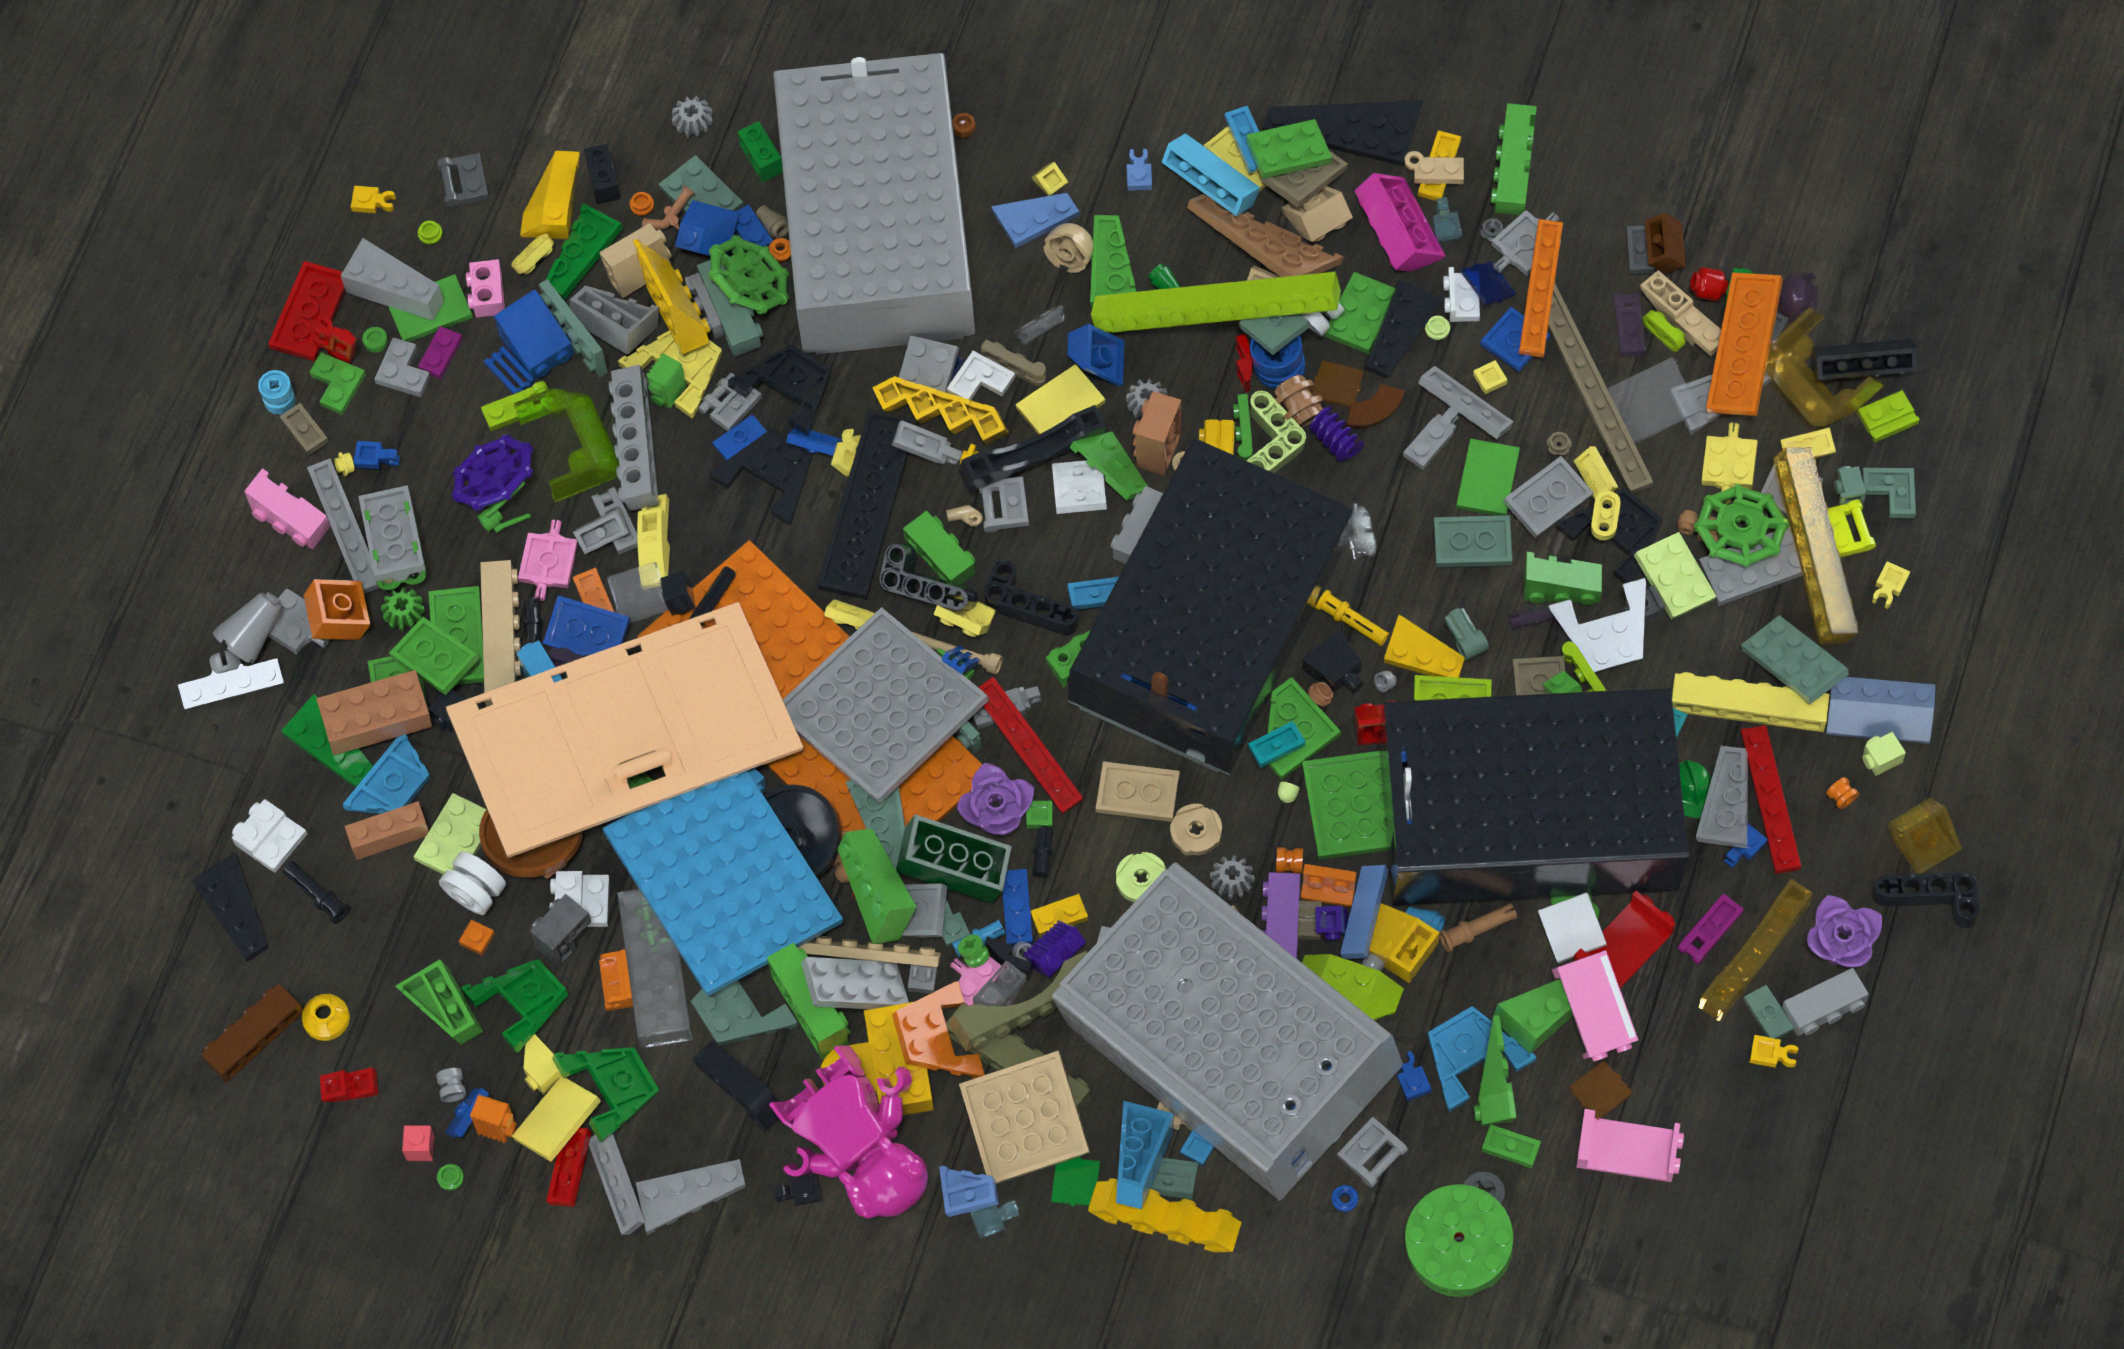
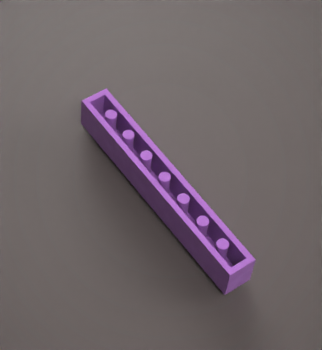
[1261,872,1300,959]

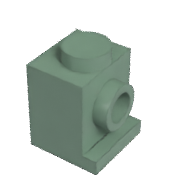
[1834,466,1866,506]

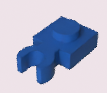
[1397,1051,1432,1101]

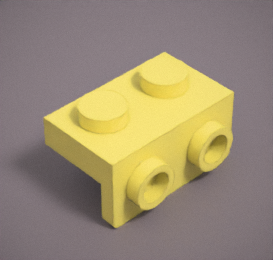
[934,595,996,637]

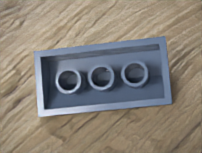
[1826,677,1935,744]

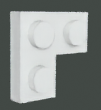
[947,351,1015,400]

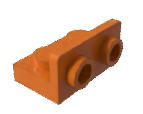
[1301,864,1356,907]

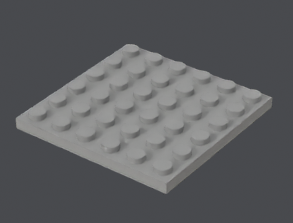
[783,607,989,804]

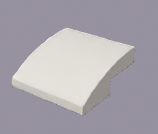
[1052,460,1107,514]
[1538,893,1607,963]

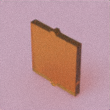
[1312,361,1364,407]
[1569,1061,1633,1120]

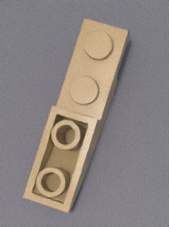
[1640,270,1721,356]

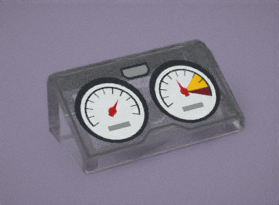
[1014,305,1064,345]

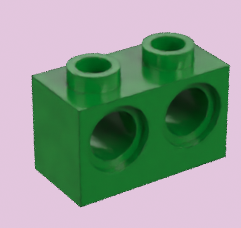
[737,121,783,183]

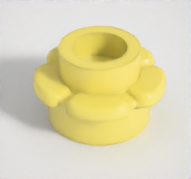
[334,452,354,476]

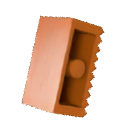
[470,1095,516,1143]

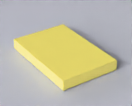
[1203,127,1267,192]
[1016,364,1106,435]
[512,1076,601,1162]

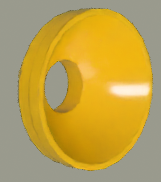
[302,994,350,1041]

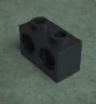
[584,144,620,205]

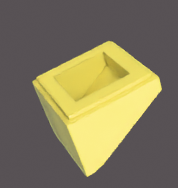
[1031,162,1068,196]

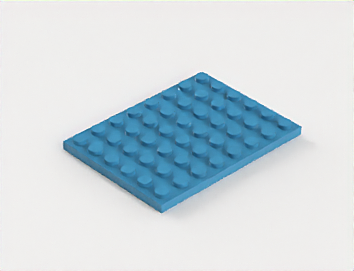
[603,771,843,997]

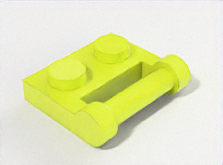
[1816,500,1876,559]

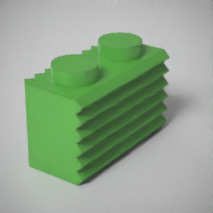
[646,354,687,408]

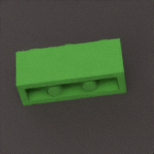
[903,511,976,585]

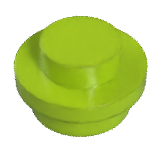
[418,221,442,245]

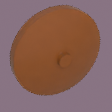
[479,809,583,877]

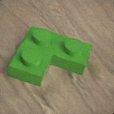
[309,353,366,415]

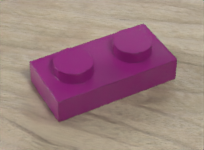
[418,326,463,379]

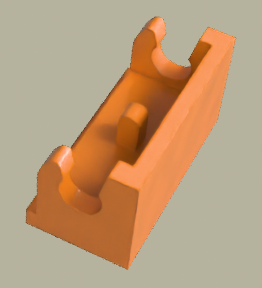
[599,949,635,1011]

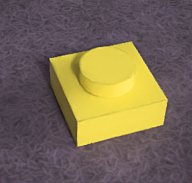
[1473,360,1507,395]

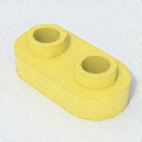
[511,234,554,274]
[1591,491,1620,540]

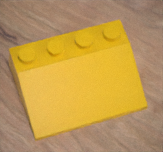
[633,239,710,354]

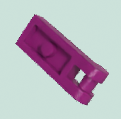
[1678,894,1744,965]

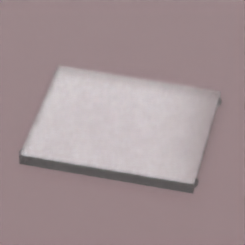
[1607,357,1700,444]

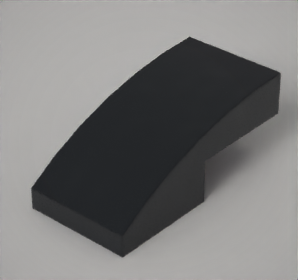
[985,936,1033,981]

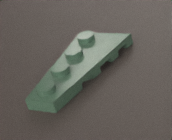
[845,780,905,873]

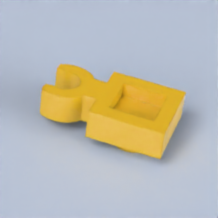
[351,186,396,213]
[1750,1035,1798,1068]

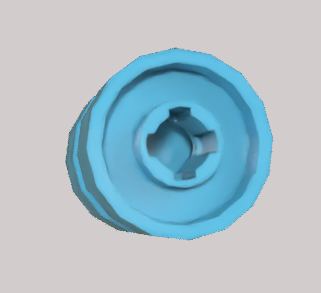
[258,370,296,415]

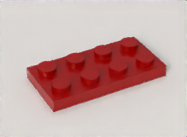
[268,261,346,362]

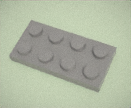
[1698,525,1813,606]
[801,957,909,1009]

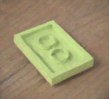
[1634,532,1717,620]
[414,793,486,874]

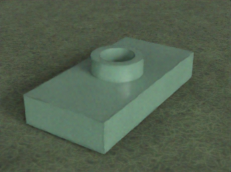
[1743,985,1794,1039]

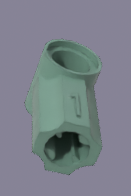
[1444,608,1489,661]

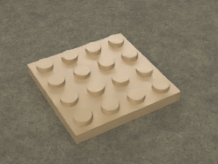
[959,1051,1091,1184]

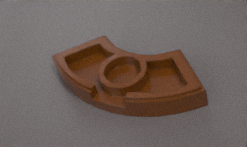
[1346,385,1405,429]

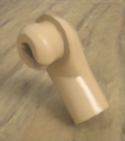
[946,505,982,527]

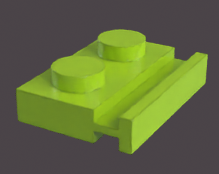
[1857,390,1920,443]

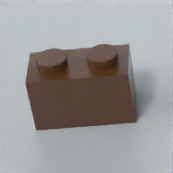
[1645,213,1686,274]

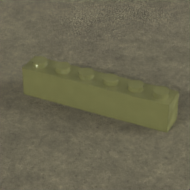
[946,1003,1091,1113]

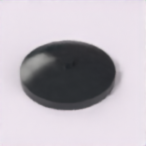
[763,785,842,879]

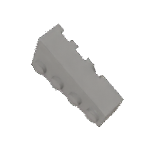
[341,238,444,321]

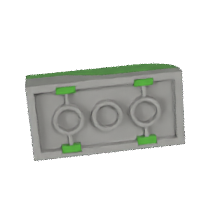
[358,485,427,590]

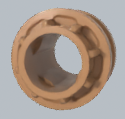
[1274,375,1324,428]

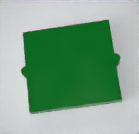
[1051,1157,1100,1207]

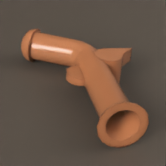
[642,185,695,230]

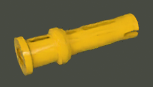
[1315,590,1390,646]

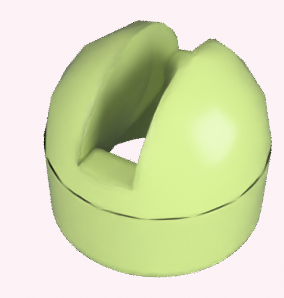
[1278,782,1300,803]

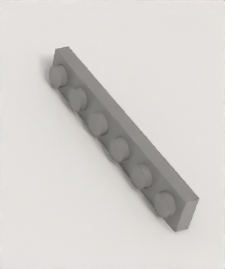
[307,458,380,594]

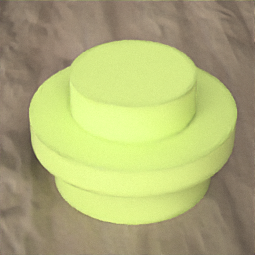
[1425,316,1450,340]

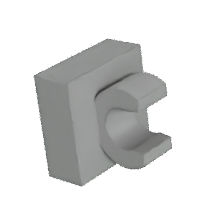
[908,965,937,994]

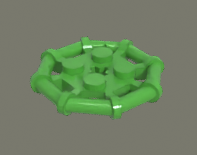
[708,235,789,314]
[1694,484,1790,567]

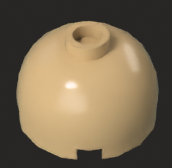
[1043,223,1094,273]

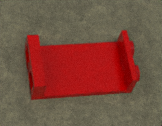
[1573,891,1676,989]

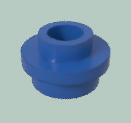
[1331,1185,1358,1212]

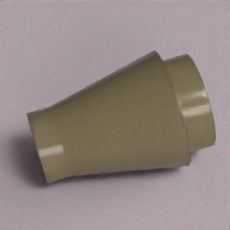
[756,205,789,239]

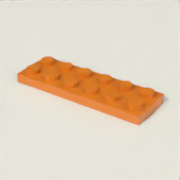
[1706,273,1783,416]

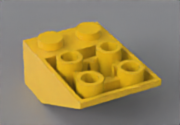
[1369,903,1440,983]

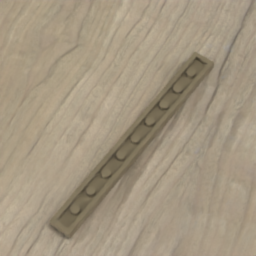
[1548,282,1653,494]

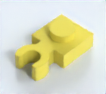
[831,429,861,477]
[1872,561,1910,609]

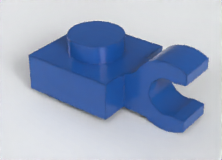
[353,441,400,469]
[1724,824,1768,868]

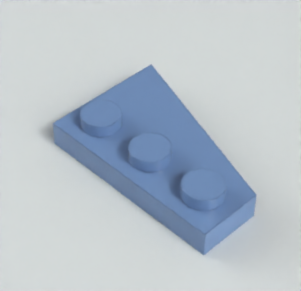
[991,193,1079,248]

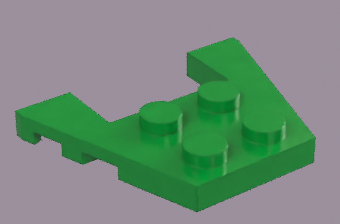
[461,959,568,1053]
[552,1047,659,1143]

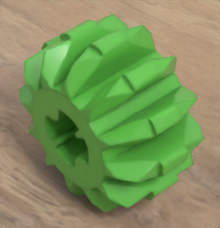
[381,587,425,631]

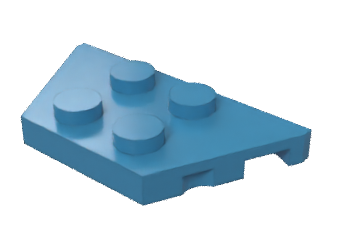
[343,735,430,814]

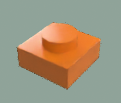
[458,920,495,956]

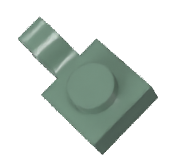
[942,900,970,947]

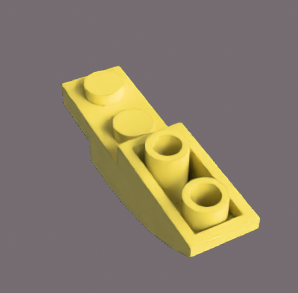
[637,494,670,589]

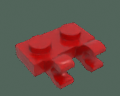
[313,316,357,364]

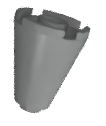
[213,592,281,663]

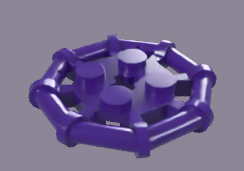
[452,434,533,511]

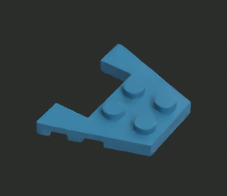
[1427,1006,1536,1112]

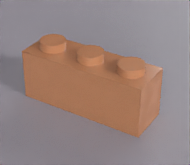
[345,801,429,860]

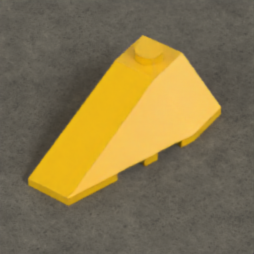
[520,151,580,239]

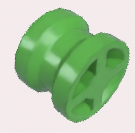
[957,934,990,968]

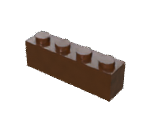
[201,983,303,1083]

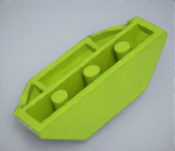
[1302,954,1404,1020]

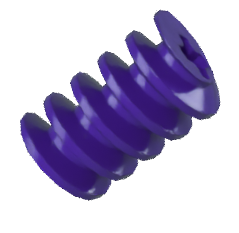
[1310,407,1364,462]

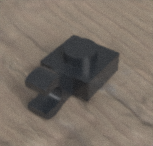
[774,1174,822,1206]

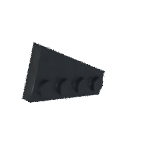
[1364,279,1444,378]
[191,852,269,962]

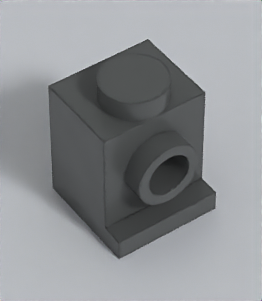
[1623,585,1665,625]

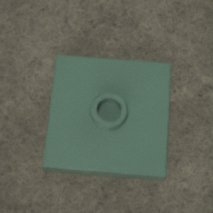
[1239,314,1310,355]

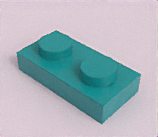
[1248,721,1306,768]

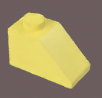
[523,1034,562,1095]

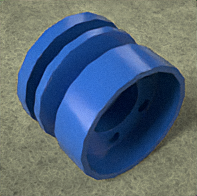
[1250,336,1306,389]

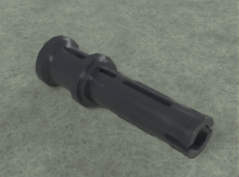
[282,861,350,924]

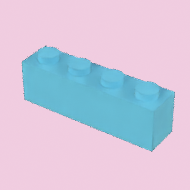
[1162,133,1260,216]

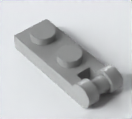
[591,487,638,555]

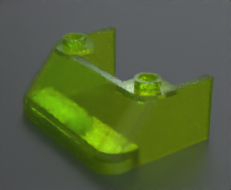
[514,388,620,502]

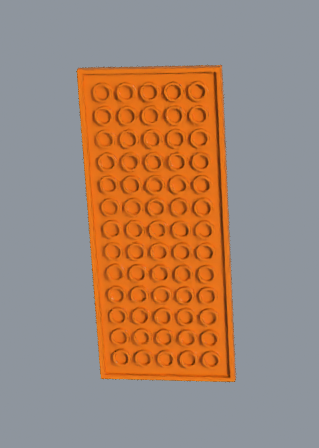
[637,540,982,831]

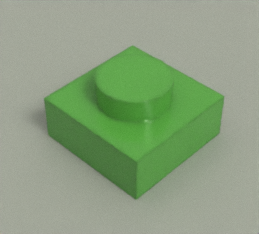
[1026,801,1053,829]

